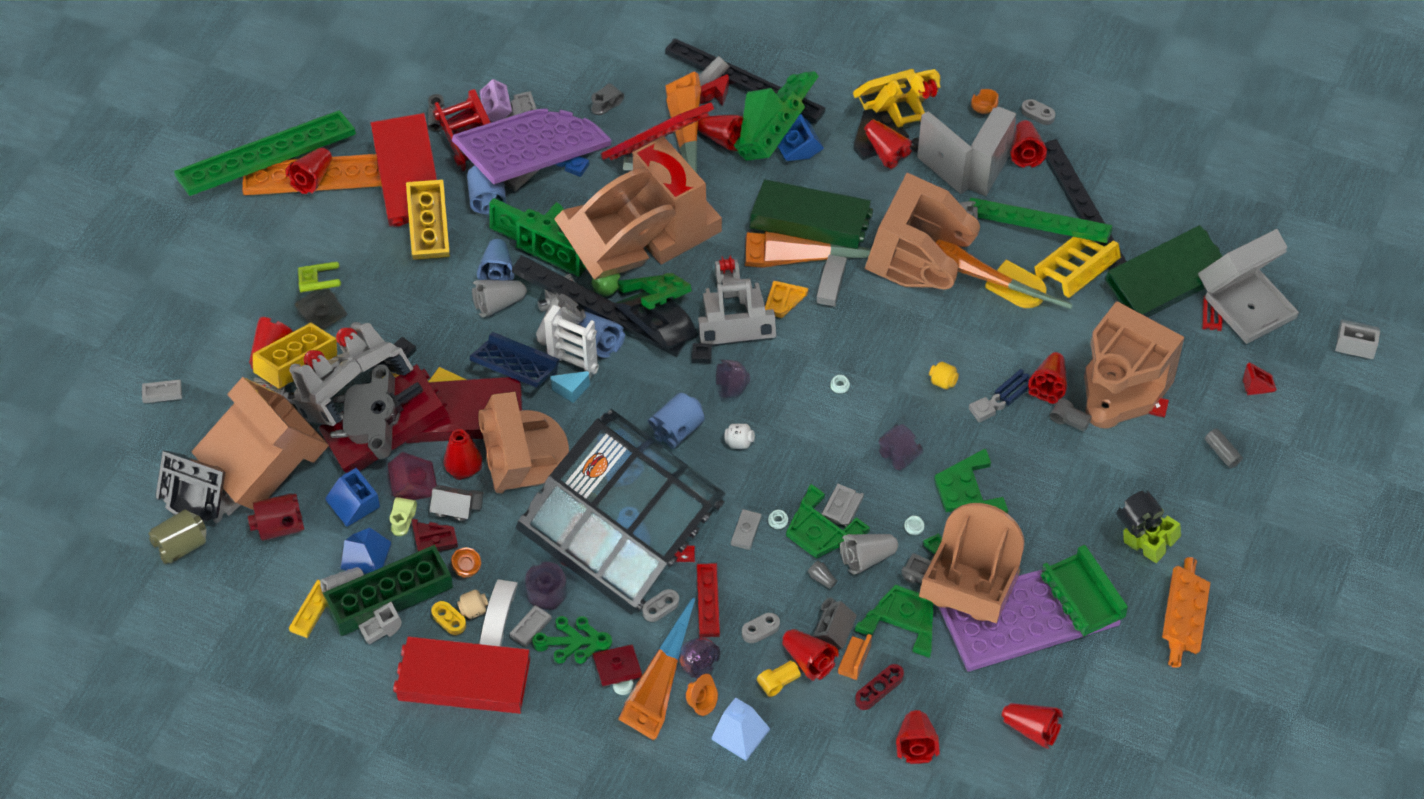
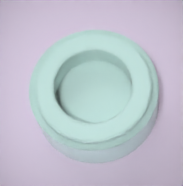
[613,679,633,695]

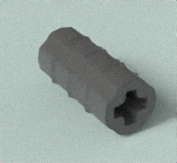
[1205,428,1243,469]

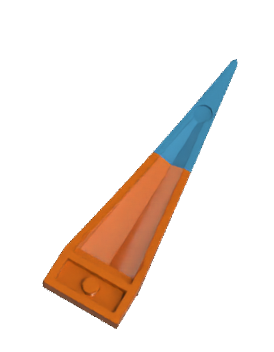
[618,598,695,740]

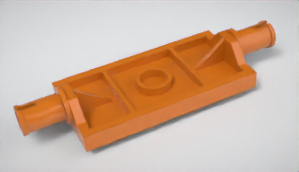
[1162,557,1211,668]

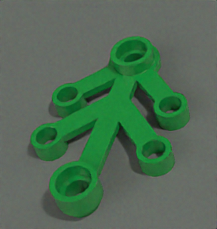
[532,616,612,664]

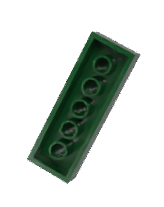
[323,545,453,637]

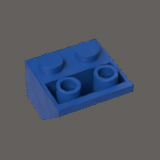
[325,468,380,527]

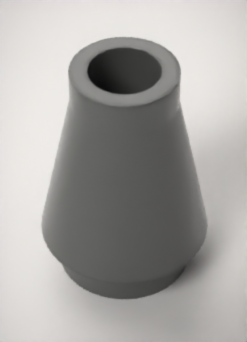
[808,561,838,590]

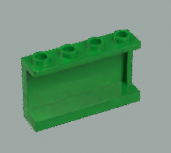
[1041,545,1128,637]

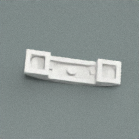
[480,579,518,646]

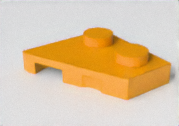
[765,281,808,318]

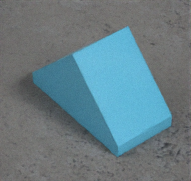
[550,371,590,403]

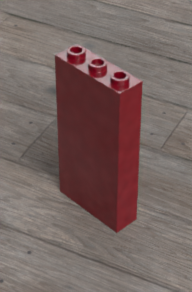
[318,364,449,473]
[406,377,522,443]

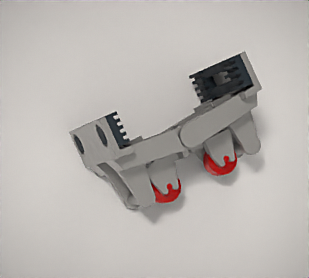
[289,322,413,426]

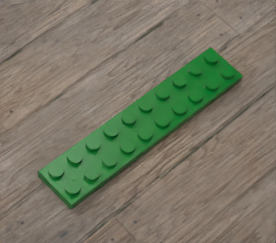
[174,110,356,196]

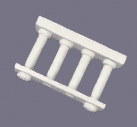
[544,305,599,380]

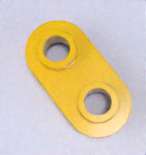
[431,601,466,635]

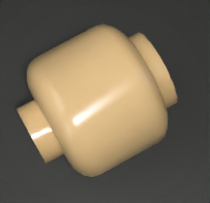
[457,590,489,619]

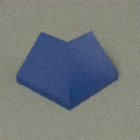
[341,528,392,574]

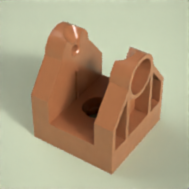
[865,173,980,290]
[1084,301,1184,428]

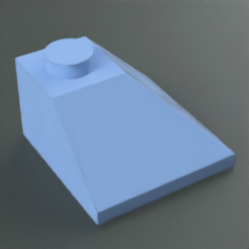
[712,697,770,761]

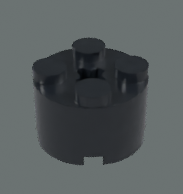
[1116,491,1164,538]

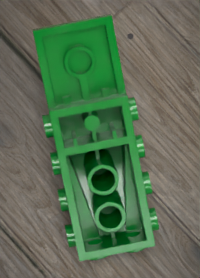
[733,71,819,161]
[489,198,587,277]

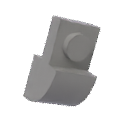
[359,602,402,644]

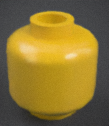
[929,361,959,390]

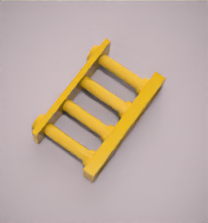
[1034,237,1121,298]

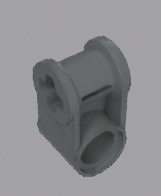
[591,83,625,115]

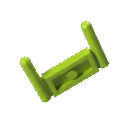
[298,261,341,293]

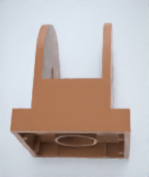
[554,168,676,280]

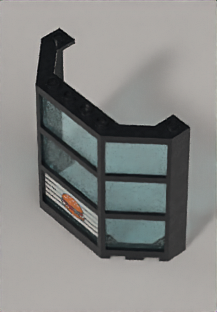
[516,409,726,615]

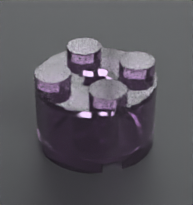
[878,423,923,471]
[525,562,567,610]

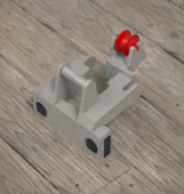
[698,255,776,344]

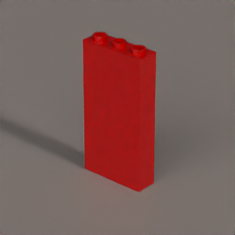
[371,113,437,227]
[393,637,531,714]

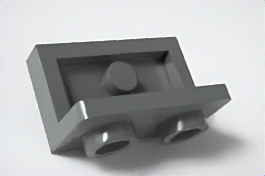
[902,553,931,584]

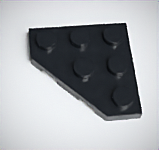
[853,109,909,161]

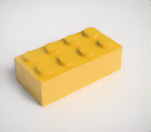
[406,180,450,260]
[252,323,337,389]

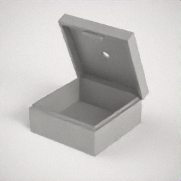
[917,106,1017,196]
[1198,229,1299,344]

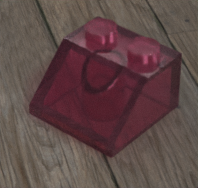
[387,452,437,500]

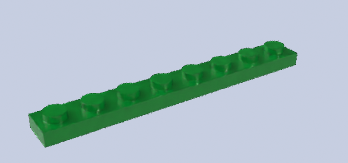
[969,198,1112,243]

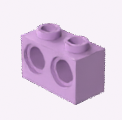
[479,79,512,122]

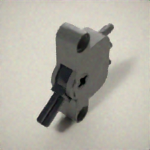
[330,365,423,459]

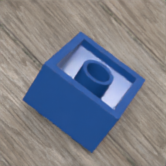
[778,114,824,161]

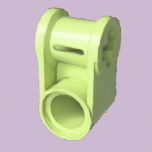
[390,497,417,536]

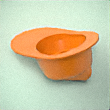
[686,674,718,716]

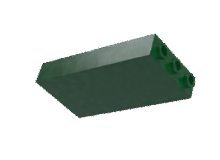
[750,179,873,249]
[1105,225,1223,317]

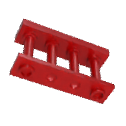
[433,89,491,171]

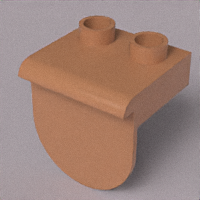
[478,392,569,493]
[919,503,1024,623]

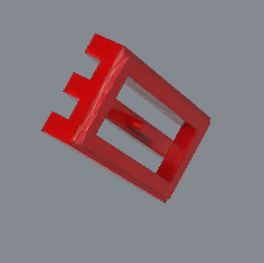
[1202,295,1222,331]

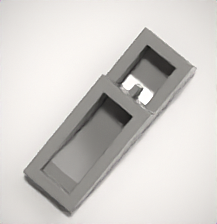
[817,255,847,306]

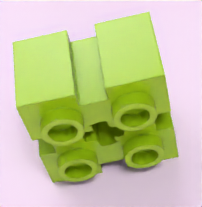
[1123,515,1181,564]

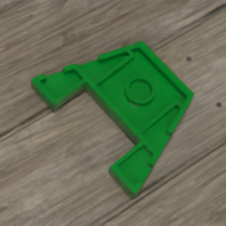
[618,273,691,310]
[934,449,1009,514]
[786,484,870,559]
[855,585,933,658]

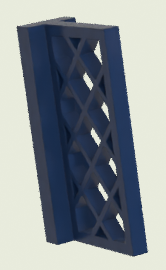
[469,332,560,388]

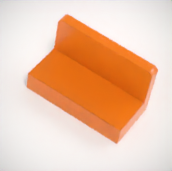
[838,634,872,680]

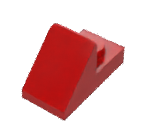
[699,74,729,106]

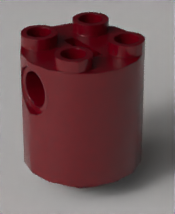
[247,493,305,541]

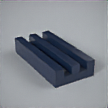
[994,369,1030,406]

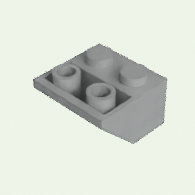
[1335,319,1380,359]

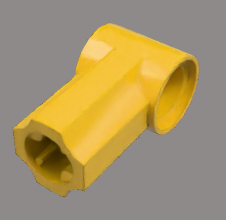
[756,661,801,697]

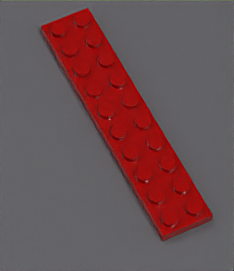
[600,102,714,161]

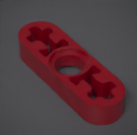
[855,664,904,710]

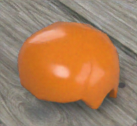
[971,89,999,114]
[451,547,481,578]

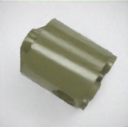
[148,509,206,564]

